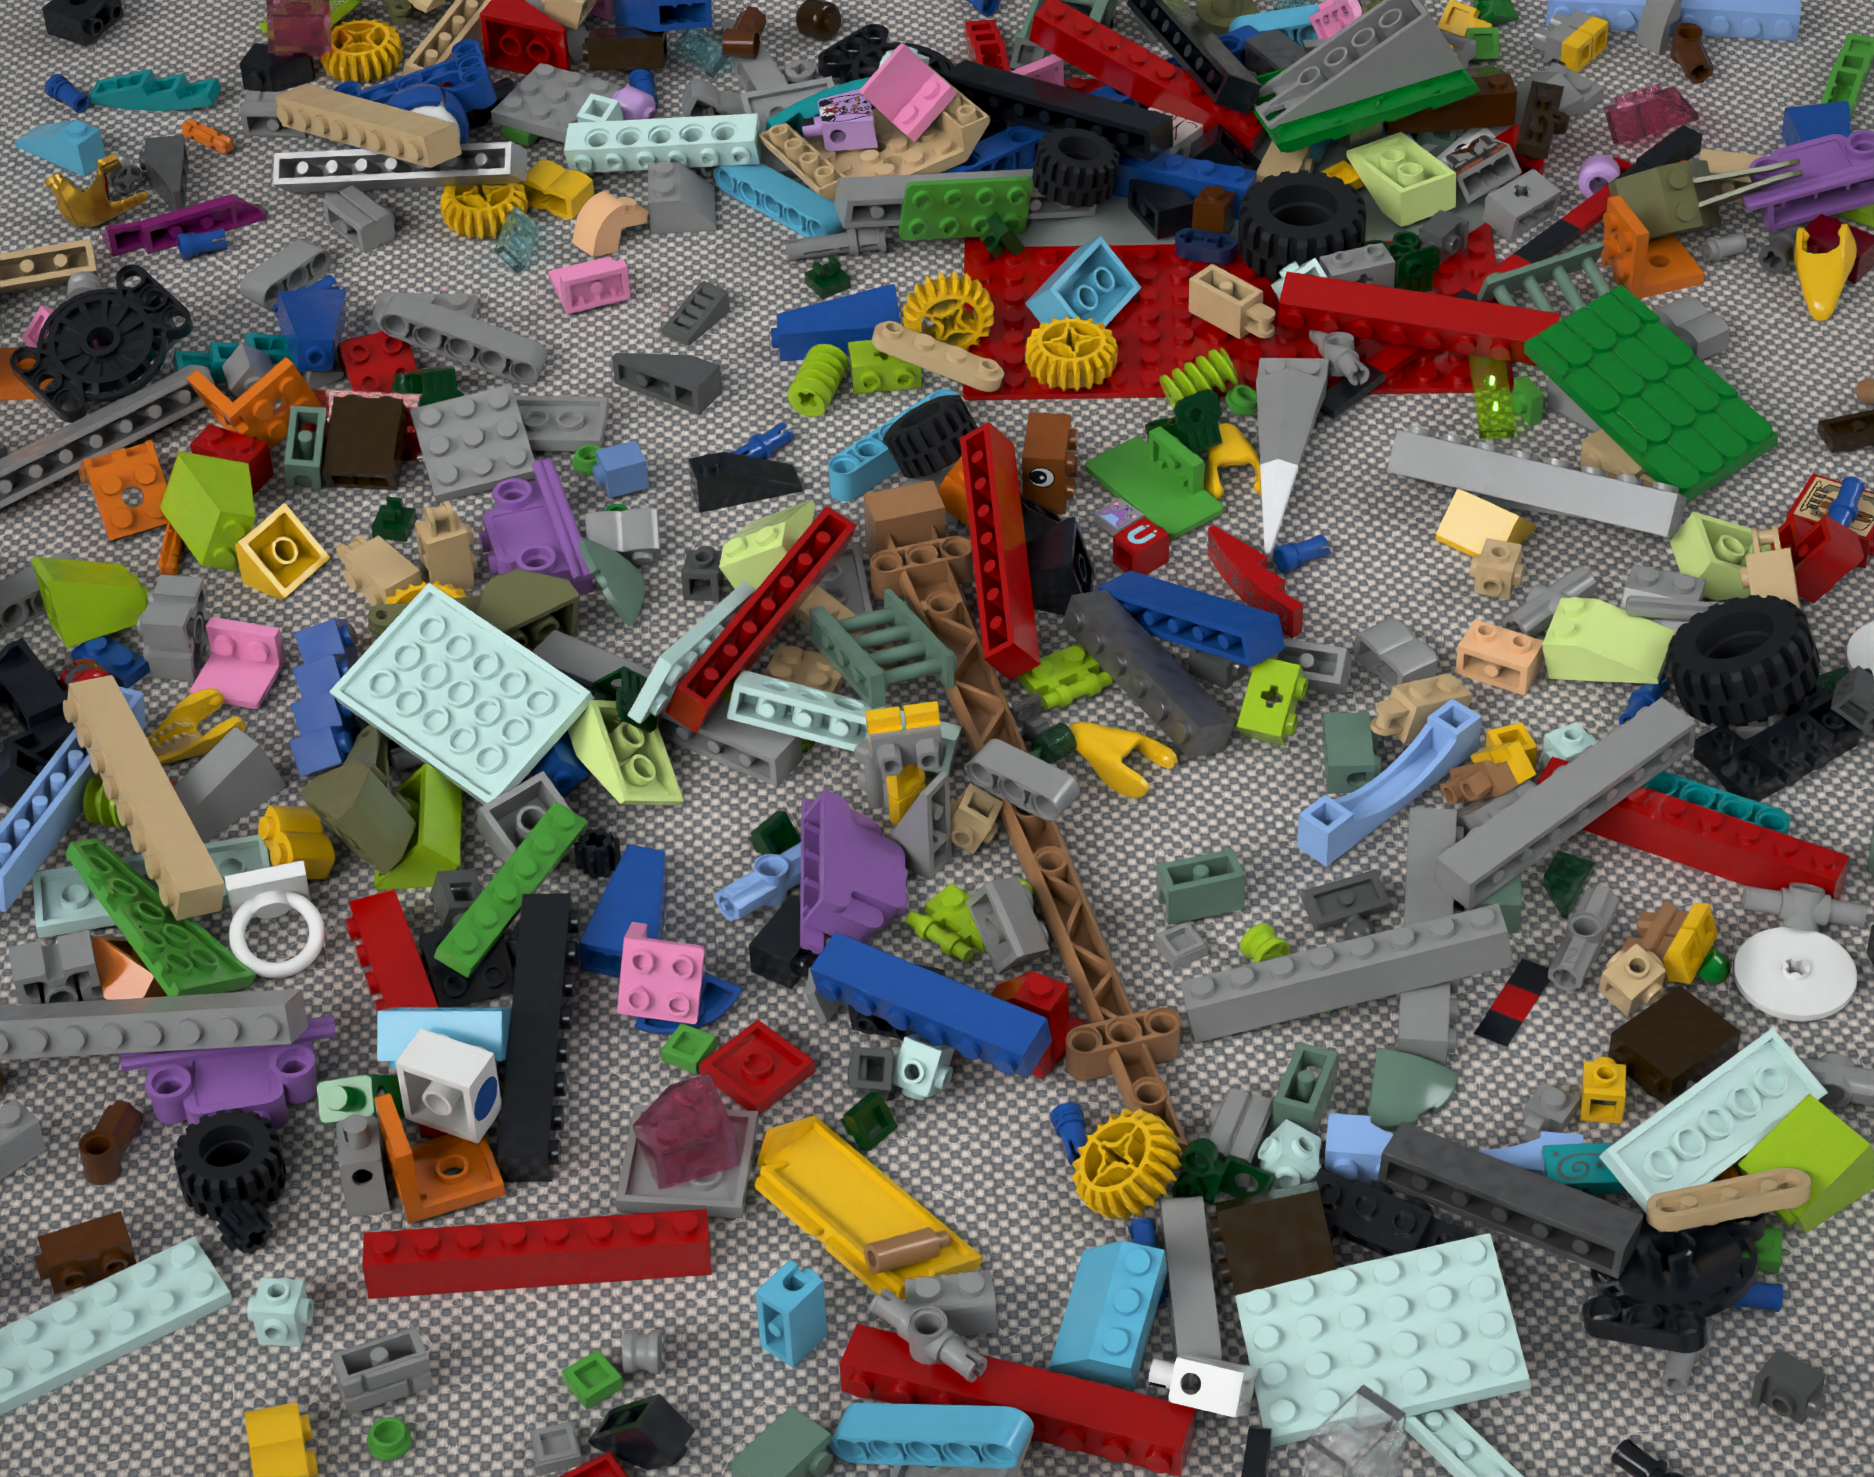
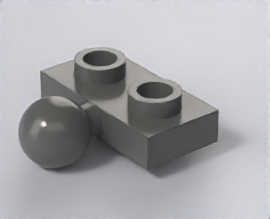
[1300,869,1391,941]

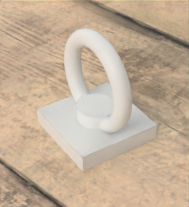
[224,861,325,978]

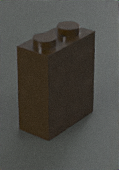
[582,27,668,71]
[322,394,409,490]
[1608,986,1741,1106]
[1209,1181,1337,1296]

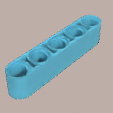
[1229,1,1338,48]
[714,162,847,238]
[828,389,958,501]
[829,1403,1034,1469]

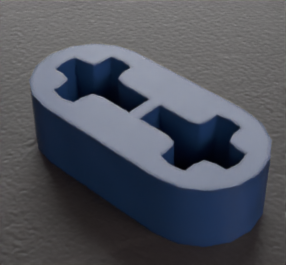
[1175,228,1237,264]

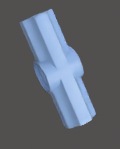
[715,842,801,922]

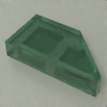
[1543,850,1595,919]

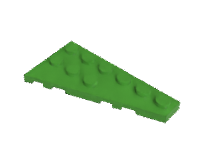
[65,838,257,996]

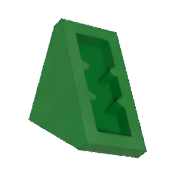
[1472,0,1519,27]

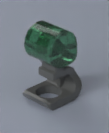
[1010,693,1077,764]

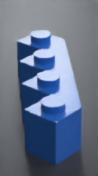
[289,619,358,777]

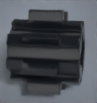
[574,827,621,880]
[217,1198,273,1254]

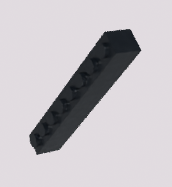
[1126,0,1262,115]
[942,60,1173,161]
[497,893,581,1182]

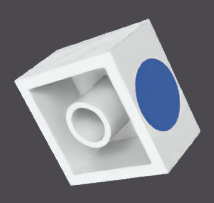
[395,1028,502,1144]

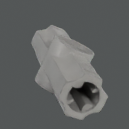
[1502,566,1597,637]
[1548,884,1619,992]
[1798,1053,1874,1109]

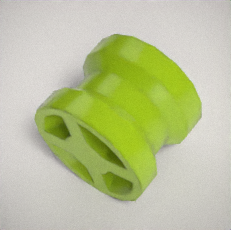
[1239,923,1290,964]

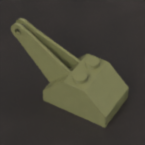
[1608,158,1803,241]
[368,569,580,652]
[298,725,417,875]

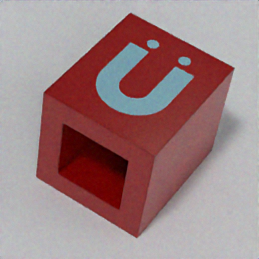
[1113,517,1169,575]

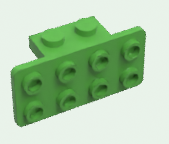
[898,176,1033,241]
[1085,426,1223,539]

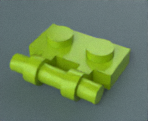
[1017,643,1113,710]
[906,883,985,963]

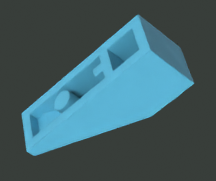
[15,120,105,177]

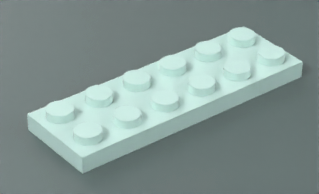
[627,582,756,724]
[32,835,271,938]
[1599,1028,1828,1213]
[0,1236,233,1416]

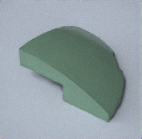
[578,539,645,627]
[1368,1048,1458,1132]

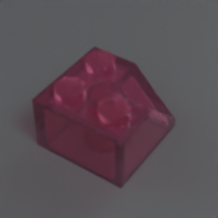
[266,0,331,56]
[1603,83,1699,144]
[633,1073,739,1190]

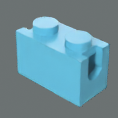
[755,1260,827,1368]

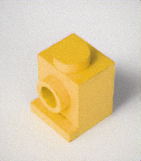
[1580,1057,1626,1124]

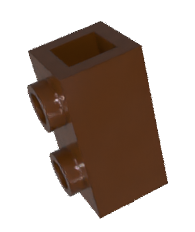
[34,1211,137,1295]

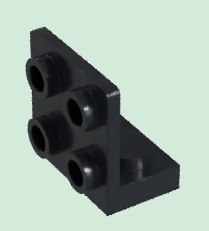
[419,926,515,1007]

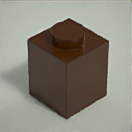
[1192,186,1236,234]

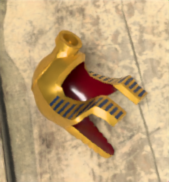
[44,153,148,228]

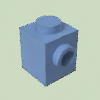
[592,440,649,498]

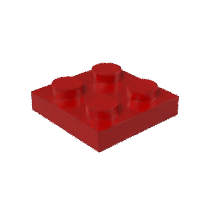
[699,1020,816,1116]

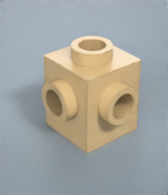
[1469,538,1525,600]
[950,783,1003,854]
[1598,943,1666,1017]

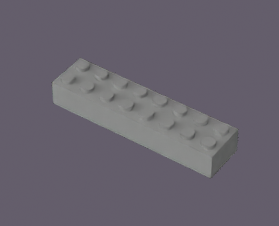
[1387,425,1687,538]

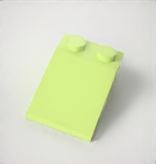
[1346,132,1456,227]
[719,500,815,590]
[1670,512,1772,601]
[1542,597,1676,684]
[568,700,684,805]

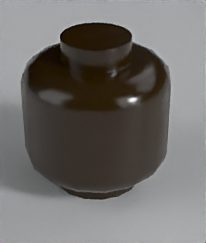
[796,0,841,41]

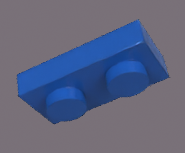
[71,635,150,688]

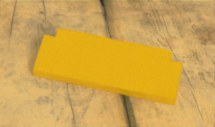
[754,1115,983,1300]

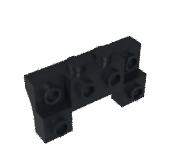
[0,638,75,761]
[1693,683,1860,802]
[1313,1168,1475,1257]

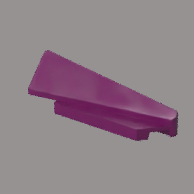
[102,194,267,257]

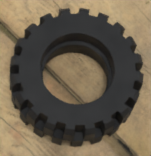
[1238,170,1366,282]
[1666,595,1821,727]

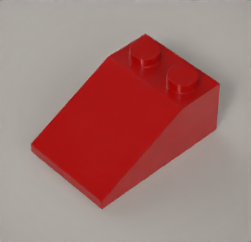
[480,0,571,75]

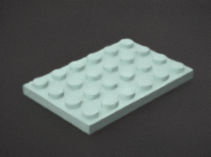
[329,583,594,805]
[1234,1233,1531,1448]

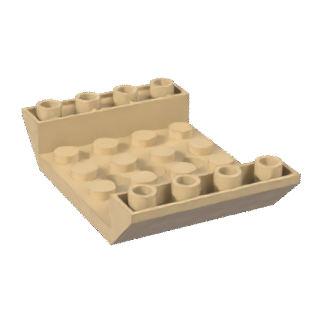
[758,63,990,202]

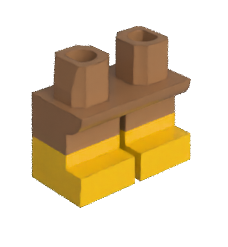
[1440,740,1536,806]
[1622,901,1718,984]

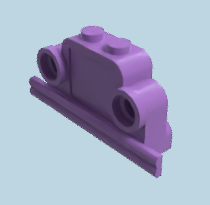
[1741,130,1874,232]
[478,458,595,595]
[800,789,908,954]
[120,1015,336,1130]

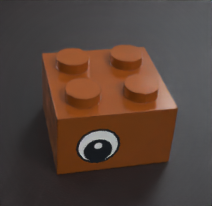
[1022,412,1078,514]

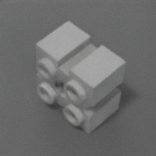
[137,574,211,681]
[8,930,106,1005]

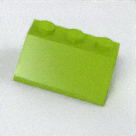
[374,763,463,890]

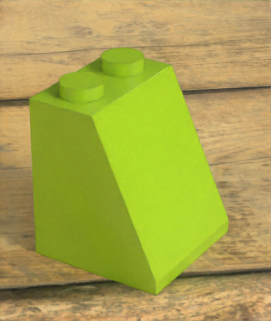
[160,451,256,571]
[30,557,149,648]
[1737,1093,1874,1233]

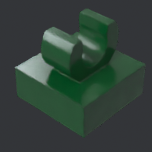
[980,212,1025,258]
[804,255,851,300]
[371,496,417,542]
[749,811,801,855]
[840,1092,898,1151]

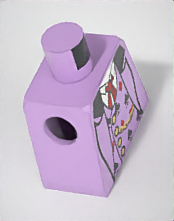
[801,89,878,151]

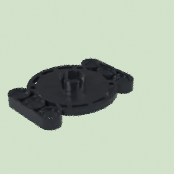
[818,24,954,109]
[10,264,193,423]
[1582,1211,1766,1353]

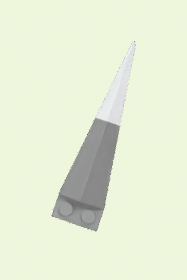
[1437,62,1604,167]
[1256,358,1330,560]

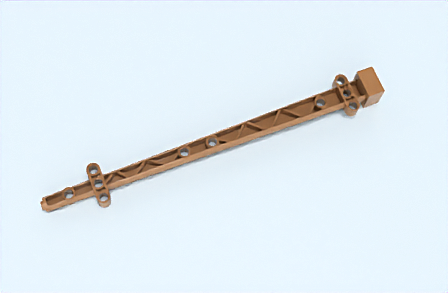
[863,480,1188,1171]

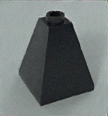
[1026,517,1094,616]

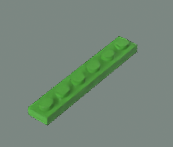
[434,801,588,978]

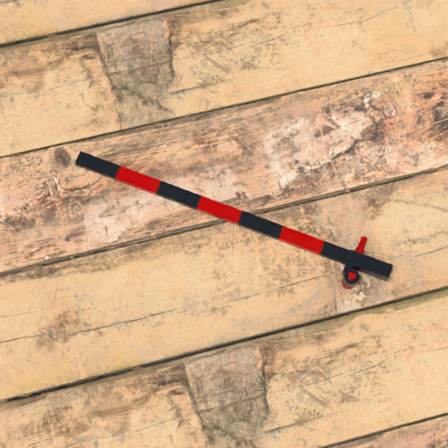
[1320,125,1702,419]

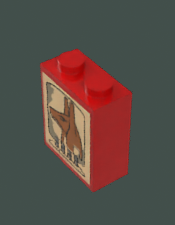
[1786,473,1874,568]

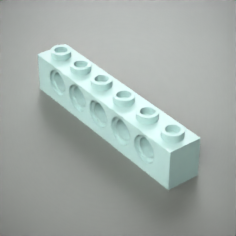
[564,113,763,173]
[727,670,962,773]

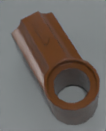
[722,6,766,59]
[1670,23,1714,84]
[78,1100,143,1185]

